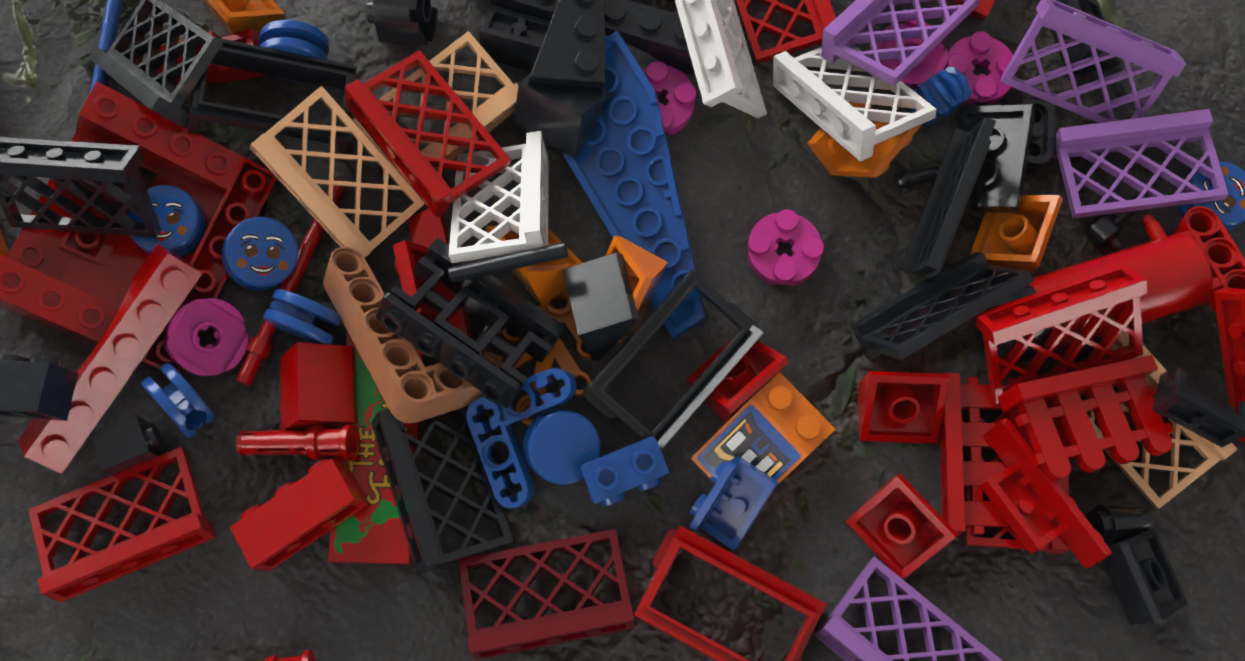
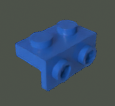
[580,436,670,507]
[689,456,779,551]

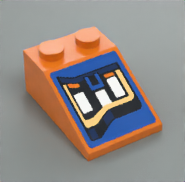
[691,372,836,484]

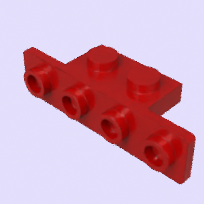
[393,209,473,339]
[980,417,1112,568]

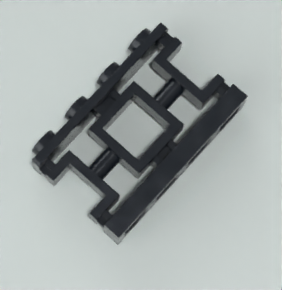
[376,238,566,408]

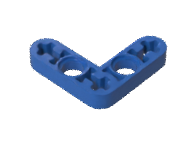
[466,368,577,509]

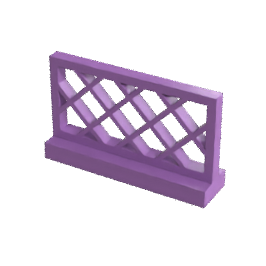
[821,0,981,86]
[1000,0,1186,123]
[1053,109,1229,218]
[813,556,1003,661]

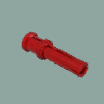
[236,424,360,460]

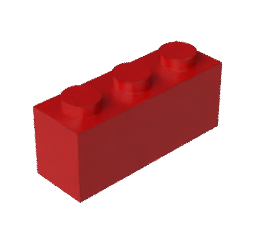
[230,458,369,572]

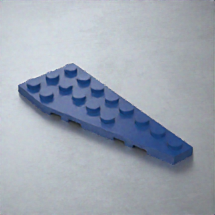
[562,31,707,339]

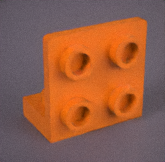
[807,102,921,178]

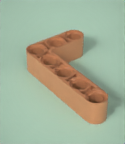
[323,247,502,423]

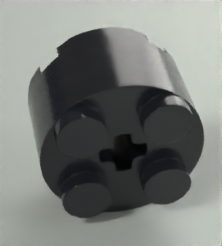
[366,0,438,45]

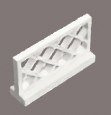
[675,0,767,118]
[773,44,936,162]
[449,131,549,263]

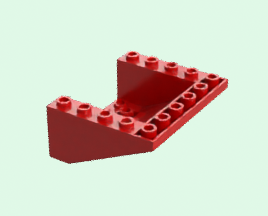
[0,81,277,373]

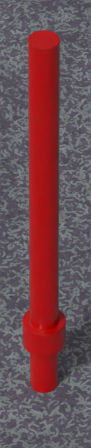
[235,179,346,387]

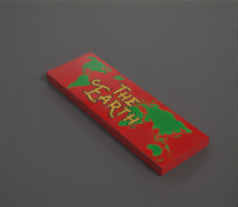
[328,331,425,565]

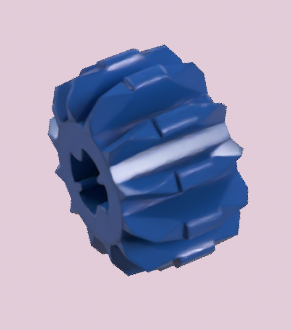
[910,67,973,126]

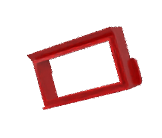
[633,526,828,661]

